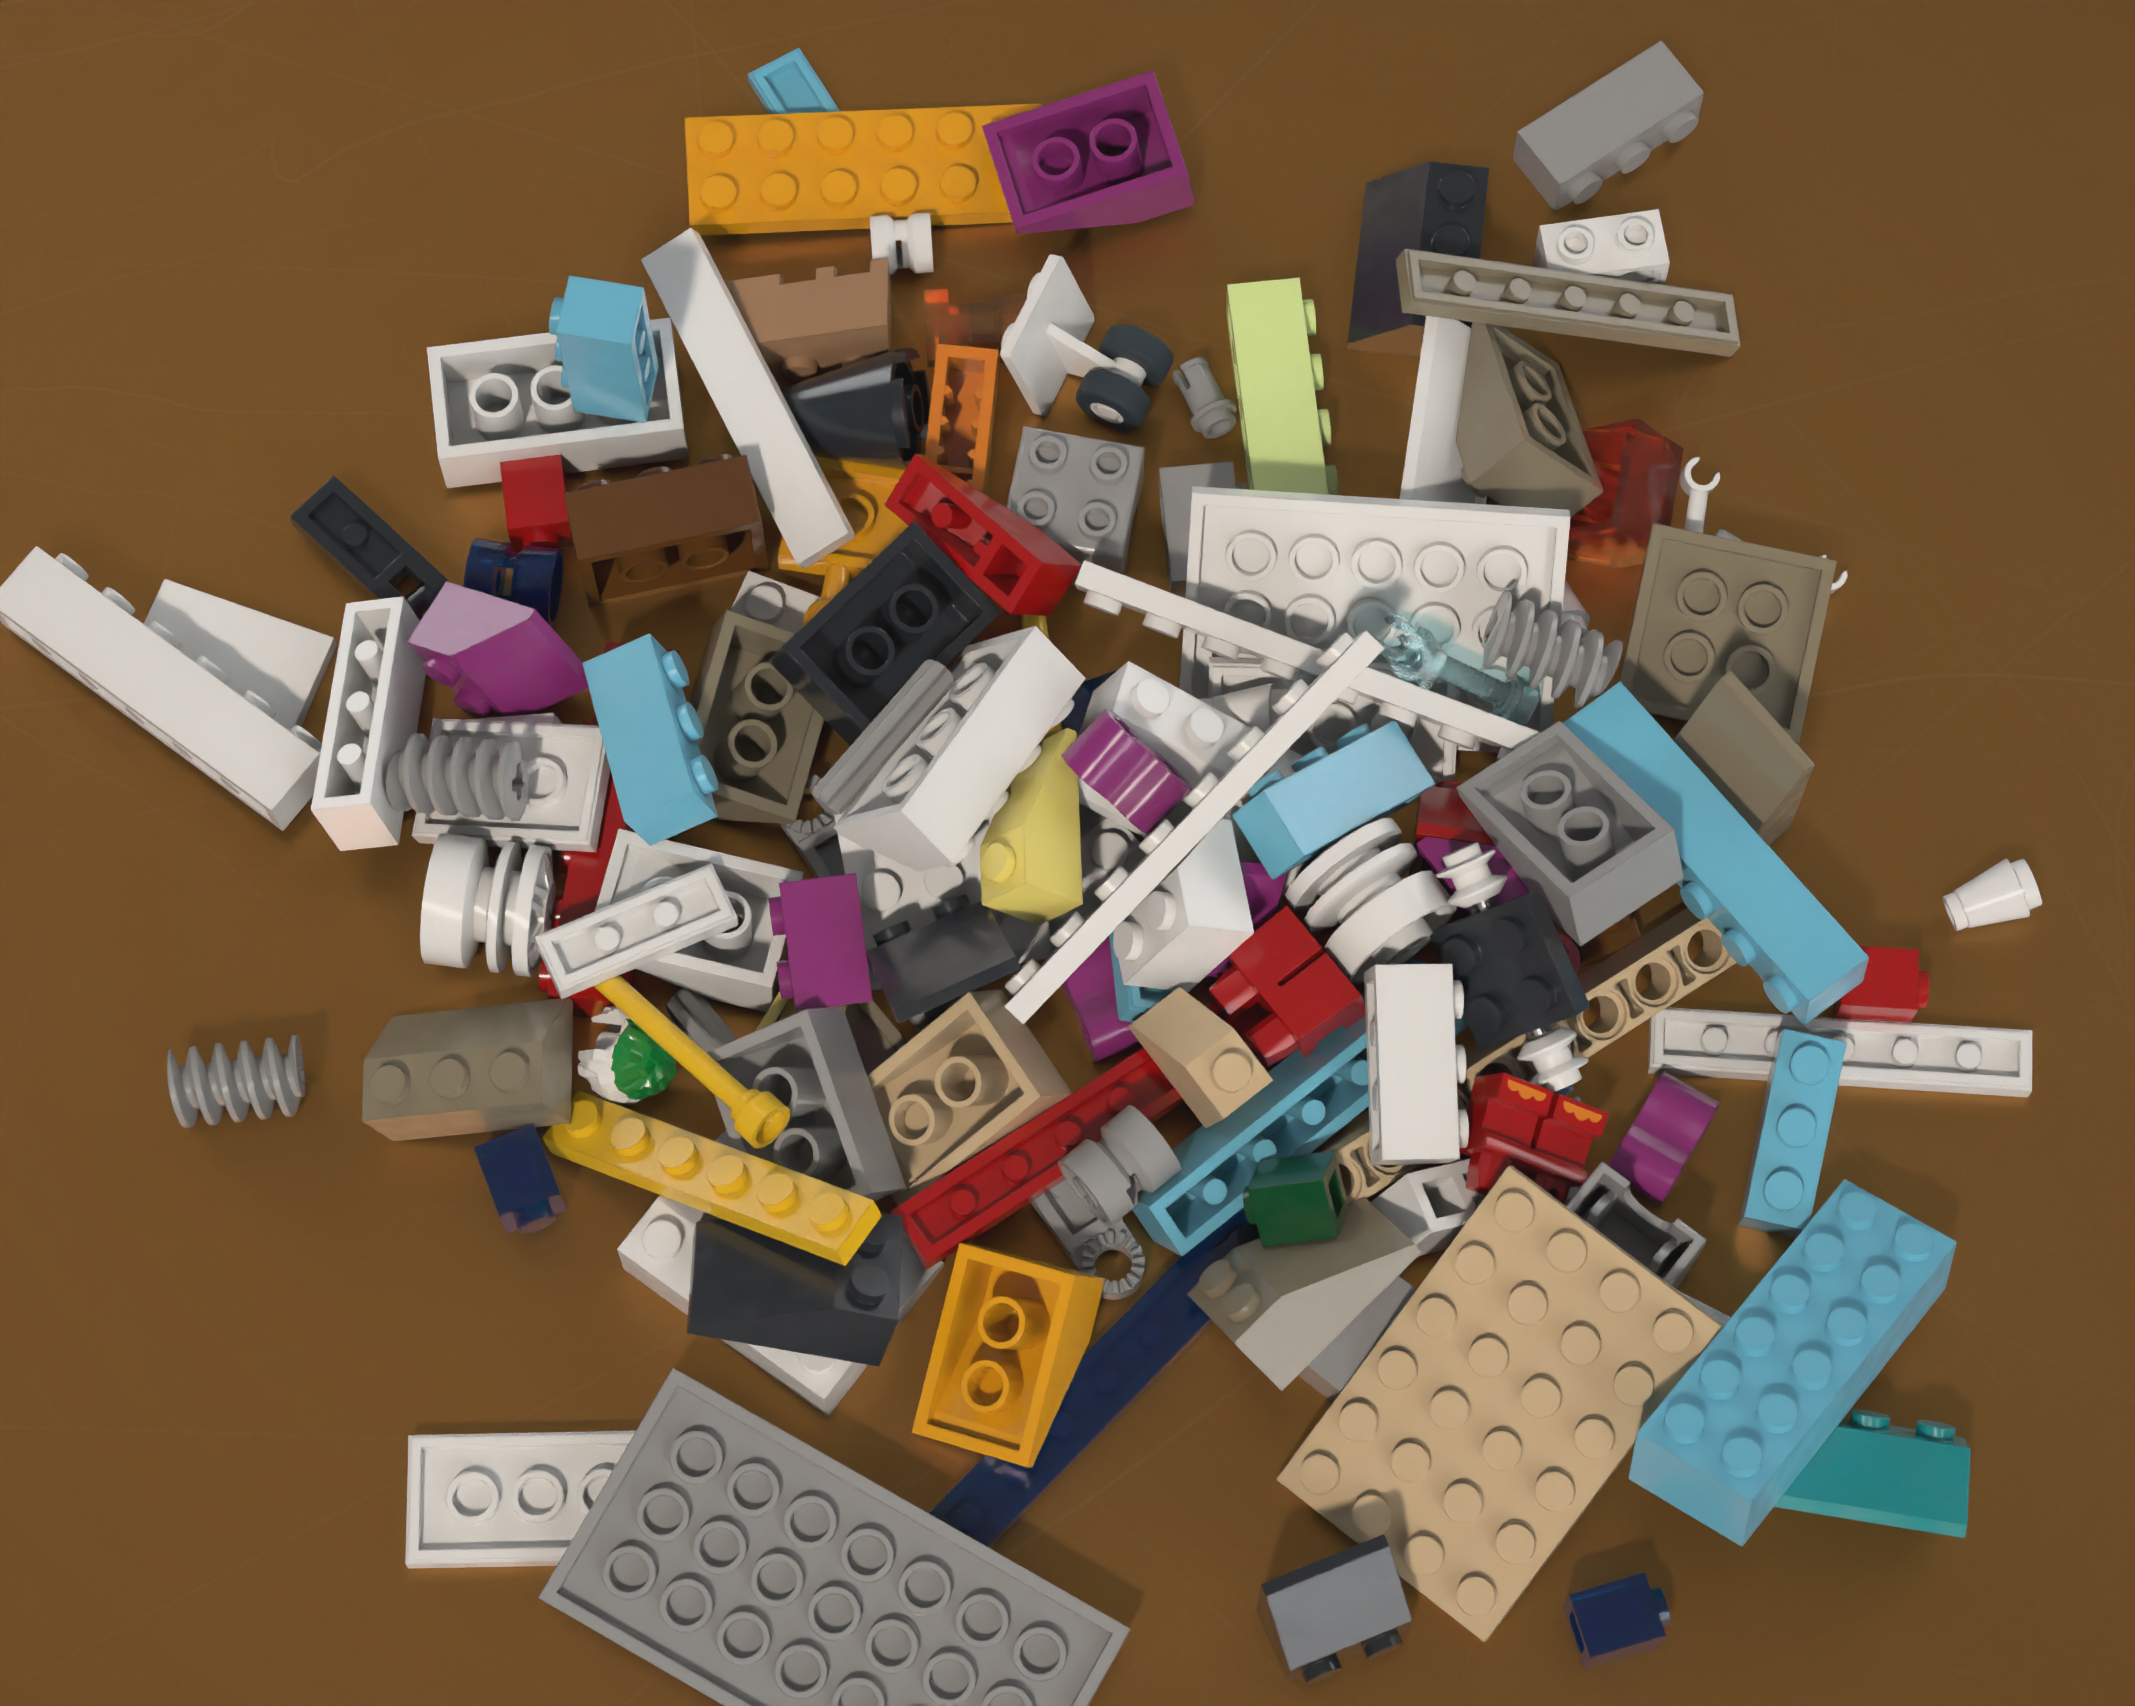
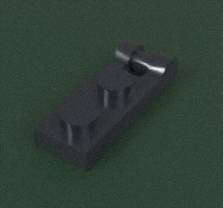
[290,476,449,621]

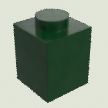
[1243,1151,1349,1247]

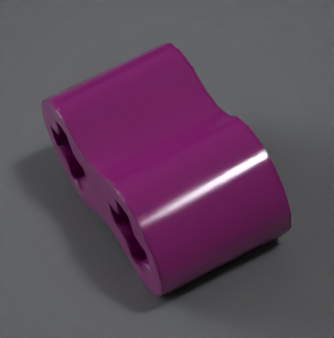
[1061,708,1192,835]
[1062,936,1141,1061]
[1609,1071,1720,1205]

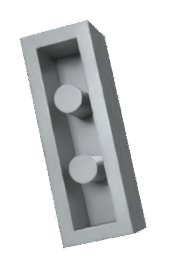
[1513,40,1704,212]

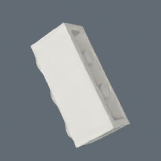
[1364,964,1469,1165]

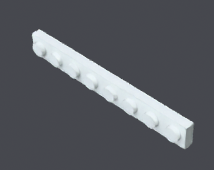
[1075,560,1541,760]

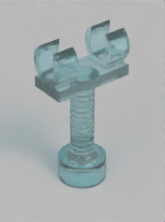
[1374,615,1540,726]

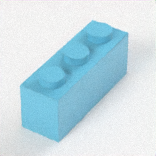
[549,275,659,423]
[582,633,718,846]
[1232,720,1435,880]
[1737,1029,1847,1238]

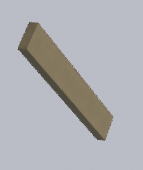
[1396,249,1741,357]

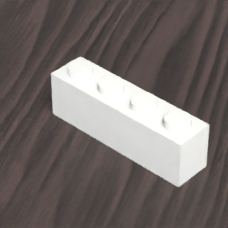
[311,596,426,851]

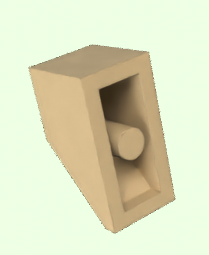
[1128,987,1273,1129]

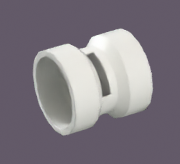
[870,213,934,275]

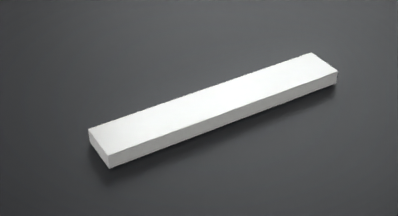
[641,228,856,569]
[1648,1007,2032,1097]

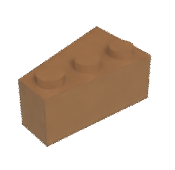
[725,258,892,382]

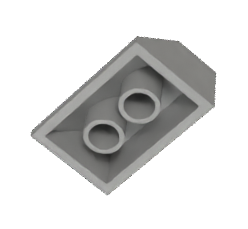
[707,1007,907,1201]

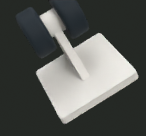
[1000,254,1173,431]

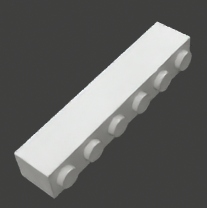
[0,546,322,831]

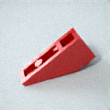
[884,454,1082,616]

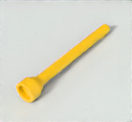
[594,975,790,1149]

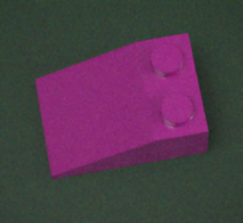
[982,70,1195,234]

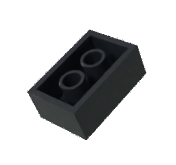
[769,522,1001,746]

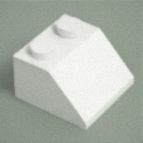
[1113,819,1254,992]

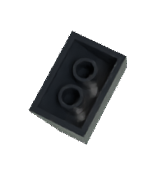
[1347,161,1489,357]

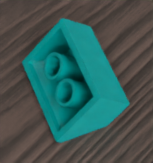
[1774,1409,1971,1538]

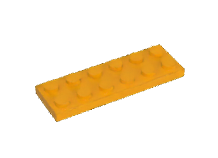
[685,103,1042,236]

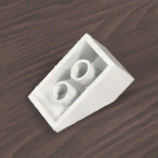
[595,829,803,1012]

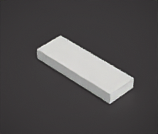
[535,863,738,999]

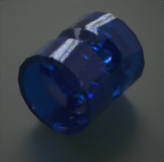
[463,538,564,628]

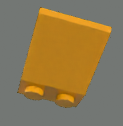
[912,1243,1105,1467]

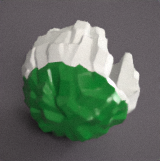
[577,1006,678,1105]

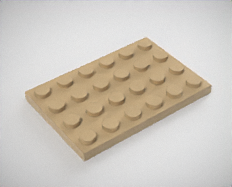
[1276,1166,1723,1642]

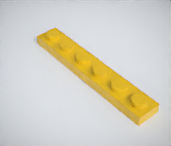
[542,1091,882,1266]

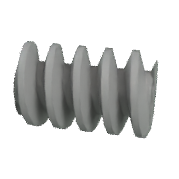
[1482,590,1623,710]
[386,733,529,821]
[167,1035,305,1128]

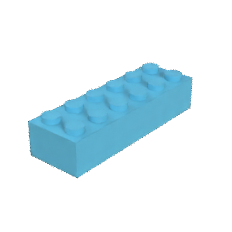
[1628,1179,1957,1547]

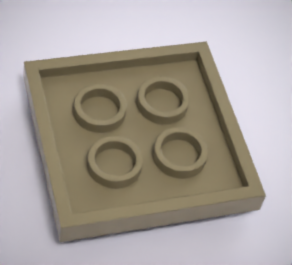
[1619,523,1837,744]

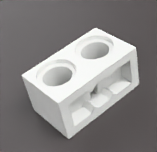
[1533,209,1670,285]

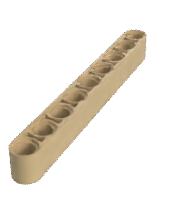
[1310,908,1737,1203]

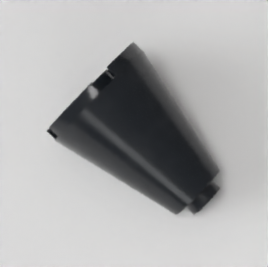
[780,347,931,470]

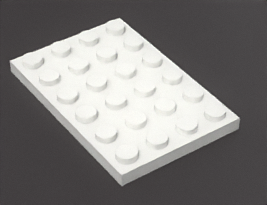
[1180,486,1571,753]

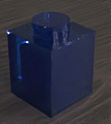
[474,1124,566,1234]
[1563,1572,1671,1670]

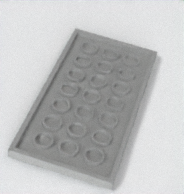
[538,1368,1131,1706]

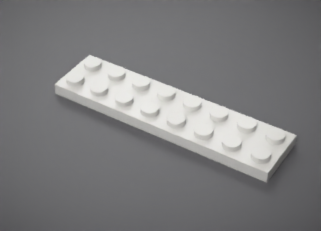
[1004,631,1385,1024]

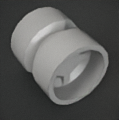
[1058,1105,1181,1228]

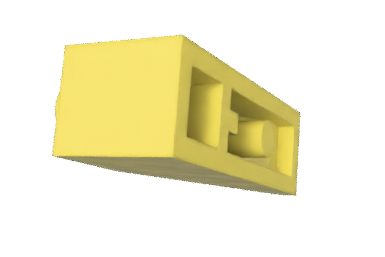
[980,728,1083,926]

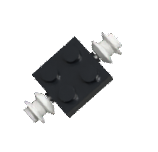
[1429,842,1590,1092]

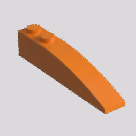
[925,344,1001,670]

